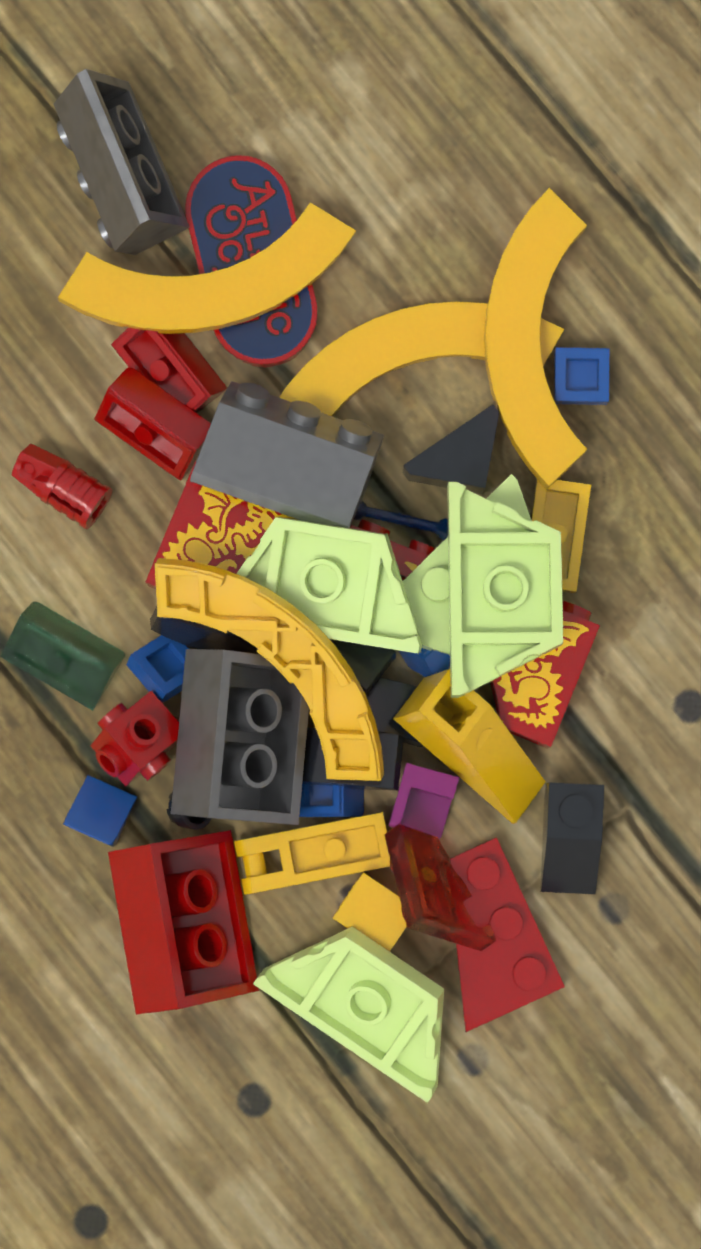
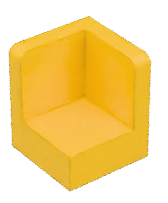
[333,872,418,952]

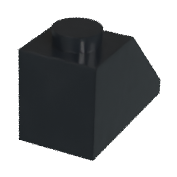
[540,782,604,894]

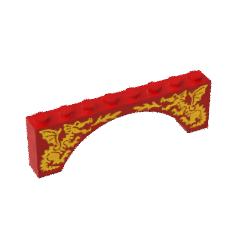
[145,461,600,749]

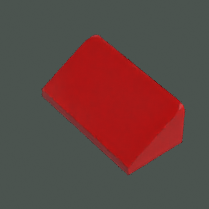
[111,327,227,413]
[94,367,211,481]

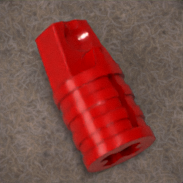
[12,443,113,530]

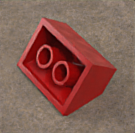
[108,830,259,1015]

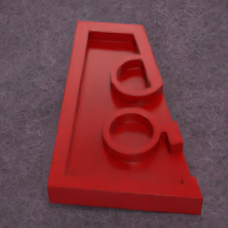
[447,837,565,1032]

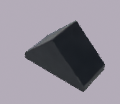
[403,404,499,495]

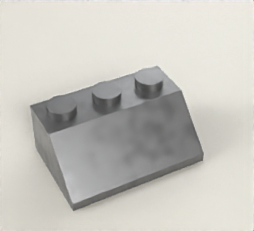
[53,69,190,255]
[190,381,384,528]

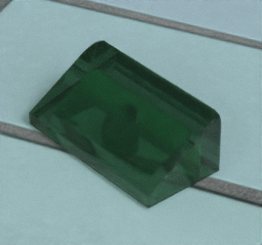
[0,601,125,711]

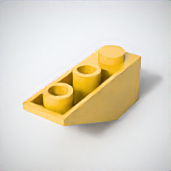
[393,669,546,824]

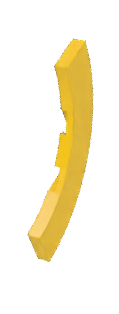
[484,188,587,490]
[58,202,356,334]
[279,301,564,417]
[155,558,384,781]

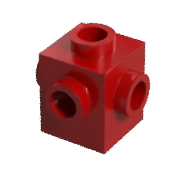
[90,691,179,786]

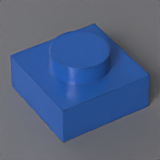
[554,347,610,405]
[126,635,189,703]

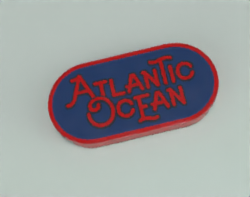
[185,155,318,367]

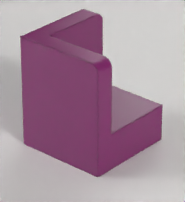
[388,763,459,840]

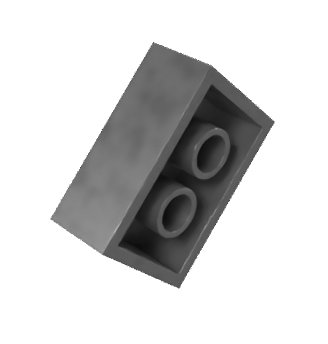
[171,649,309,825]

